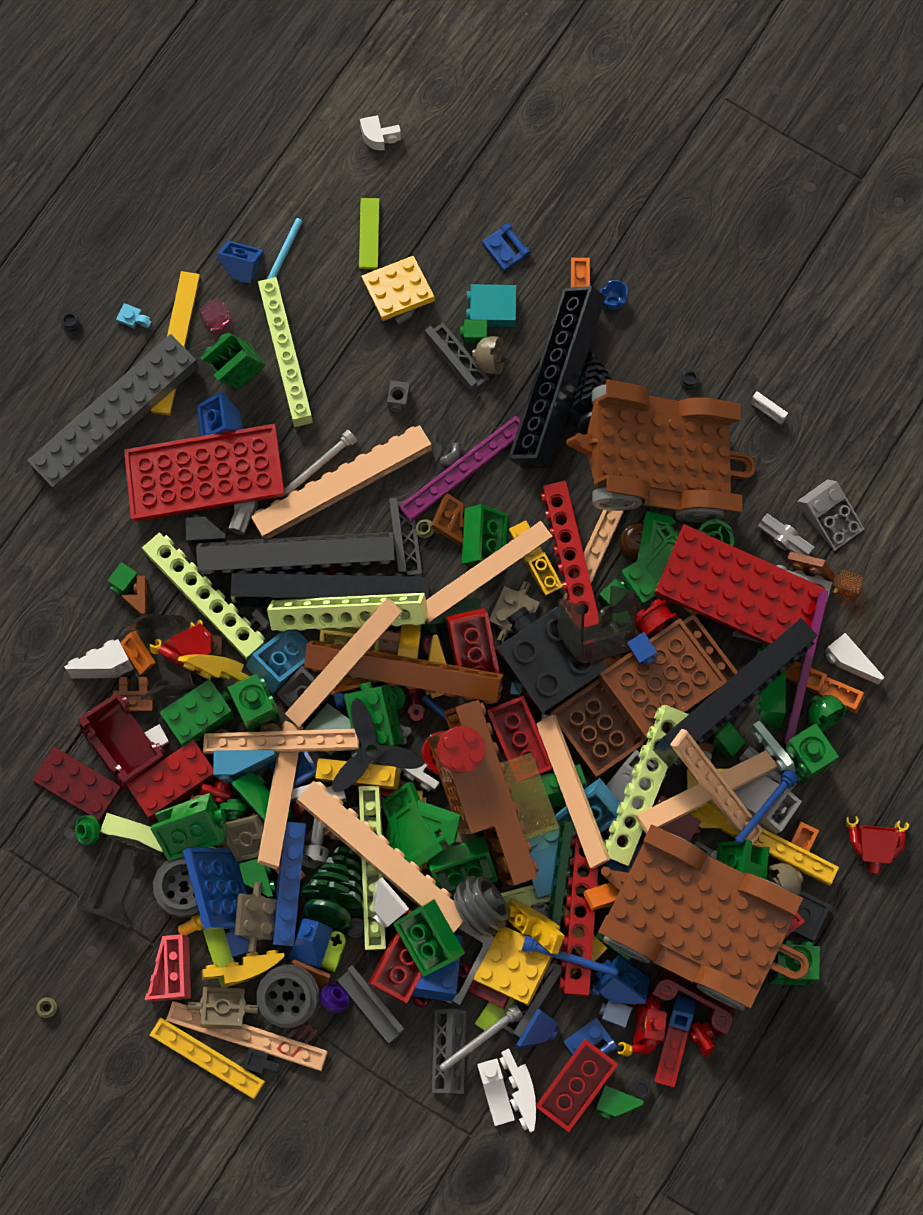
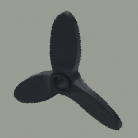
[332,698,424,792]

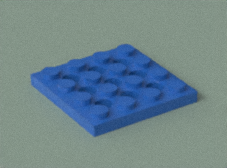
[183,848,248,930]

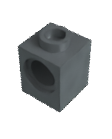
[387,380,410,412]

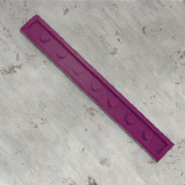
[398,416,521,523]
[783,590,829,745]

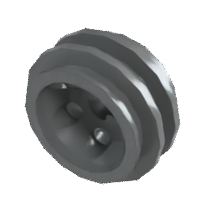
[153,857,200,918]
[454,876,509,936]
[257,965,319,1028]

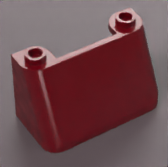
[78,692,165,790]
[650,969,736,1039]

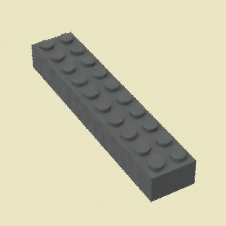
[27,334,199,493]
[196,532,395,574]

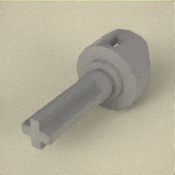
[302,818,329,869]

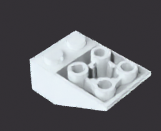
[64,639,134,678]

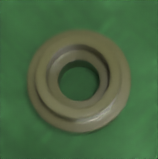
[416,519,435,539]
[36,997,57,1018]

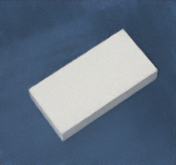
[751,392,788,424]

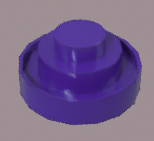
[319,984,349,1013]

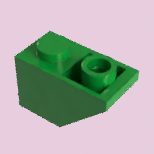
[712,722,745,760]
[239,858,276,899]

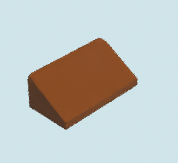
[291,960,332,990]

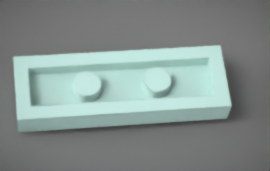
[753,721,795,773]

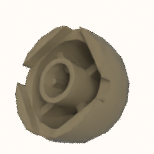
[472,336,505,374]
[766,863,803,896]

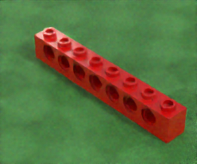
[541,481,602,634]
[559,831,601,997]

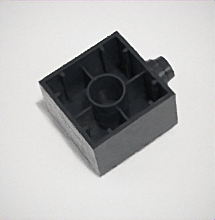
[495,604,607,720]

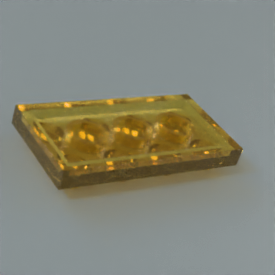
[503,752,560,841]

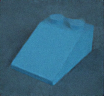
[246,629,309,694]
[213,750,277,783]
[551,778,620,832]
[524,825,572,899]

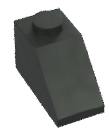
[186,515,227,546]

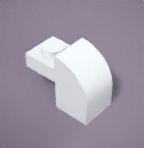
[360,115,401,150]

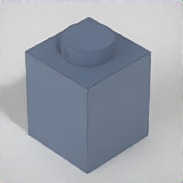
[599,1000,632,1029]

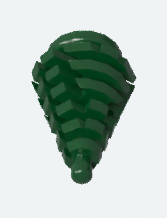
[301,842,364,930]

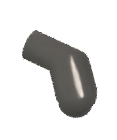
[394,308,417,325]
[440,442,461,467]

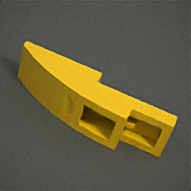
[508,520,563,596]
[178,654,250,684]
[507,898,565,954]
[201,950,284,986]

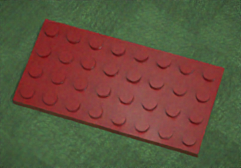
[124,424,285,522]
[654,524,826,646]

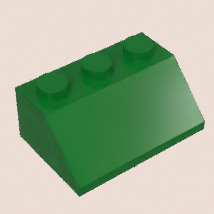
[462,504,508,567]
[231,771,292,823]
[428,836,499,896]
[393,899,465,977]

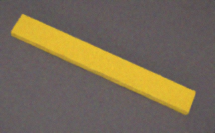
[151,271,200,416]

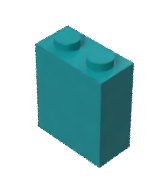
[466,284,516,327]

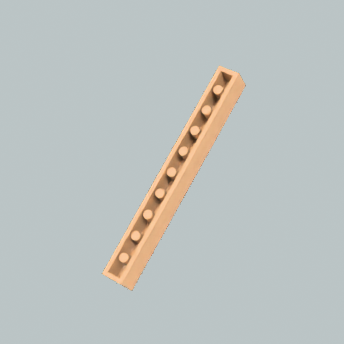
[251,425,431,539]
[296,781,463,933]

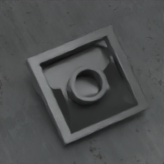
[277,666,331,708]

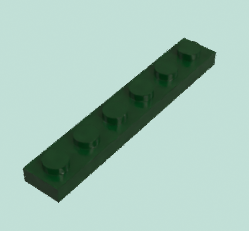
[548,821,575,933]

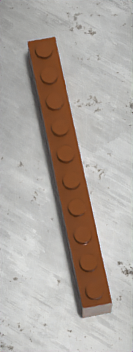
[304,640,503,704]

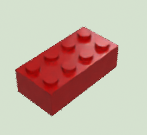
[446,608,503,689]
[486,696,554,784]
[127,740,216,821]
[368,910,422,1004]
[535,1038,618,1132]

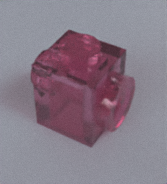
[199,298,230,331]

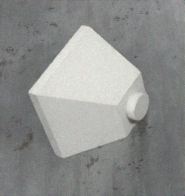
[372,877,409,928]

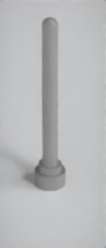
[284,430,357,496]
[439,1004,523,1072]

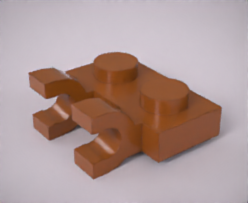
[113,677,154,712]

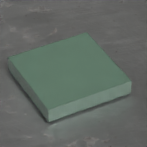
[304,703,351,756]

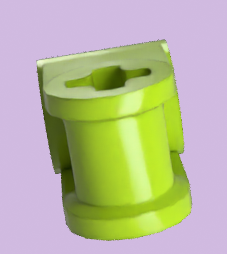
[321,931,346,972]

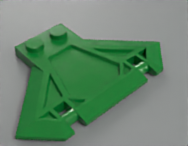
[620,511,680,605]
[381,782,462,880]

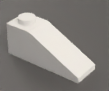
[825,633,885,684]

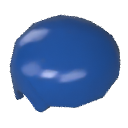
[600,280,628,310]

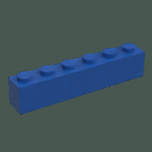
[271,822,306,946]

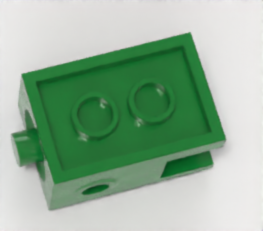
[200,332,266,390]
[227,674,279,732]
[160,679,235,747]
[344,682,404,753]
[784,723,839,785]
[151,793,228,862]
[716,840,770,879]
[769,941,820,986]

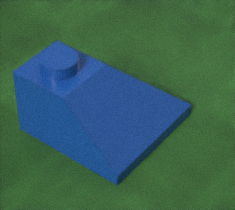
[217,241,263,284]
[197,392,243,436]
[288,918,333,968]
[599,954,650,1004]
[515,1009,559,1050]

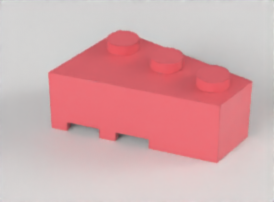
[145,934,191,1002]

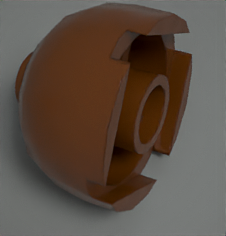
[619,523,644,562]

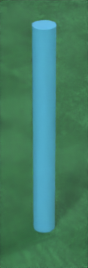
[267,218,303,279]

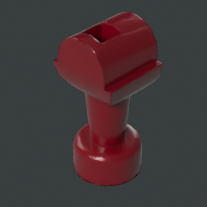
[405,688,425,724]

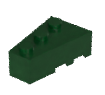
[423,598,481,636]

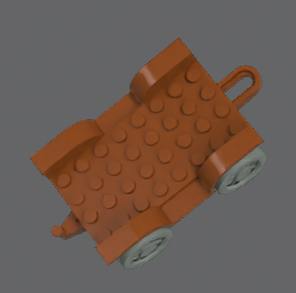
[566,379,755,523]
[598,824,809,1011]

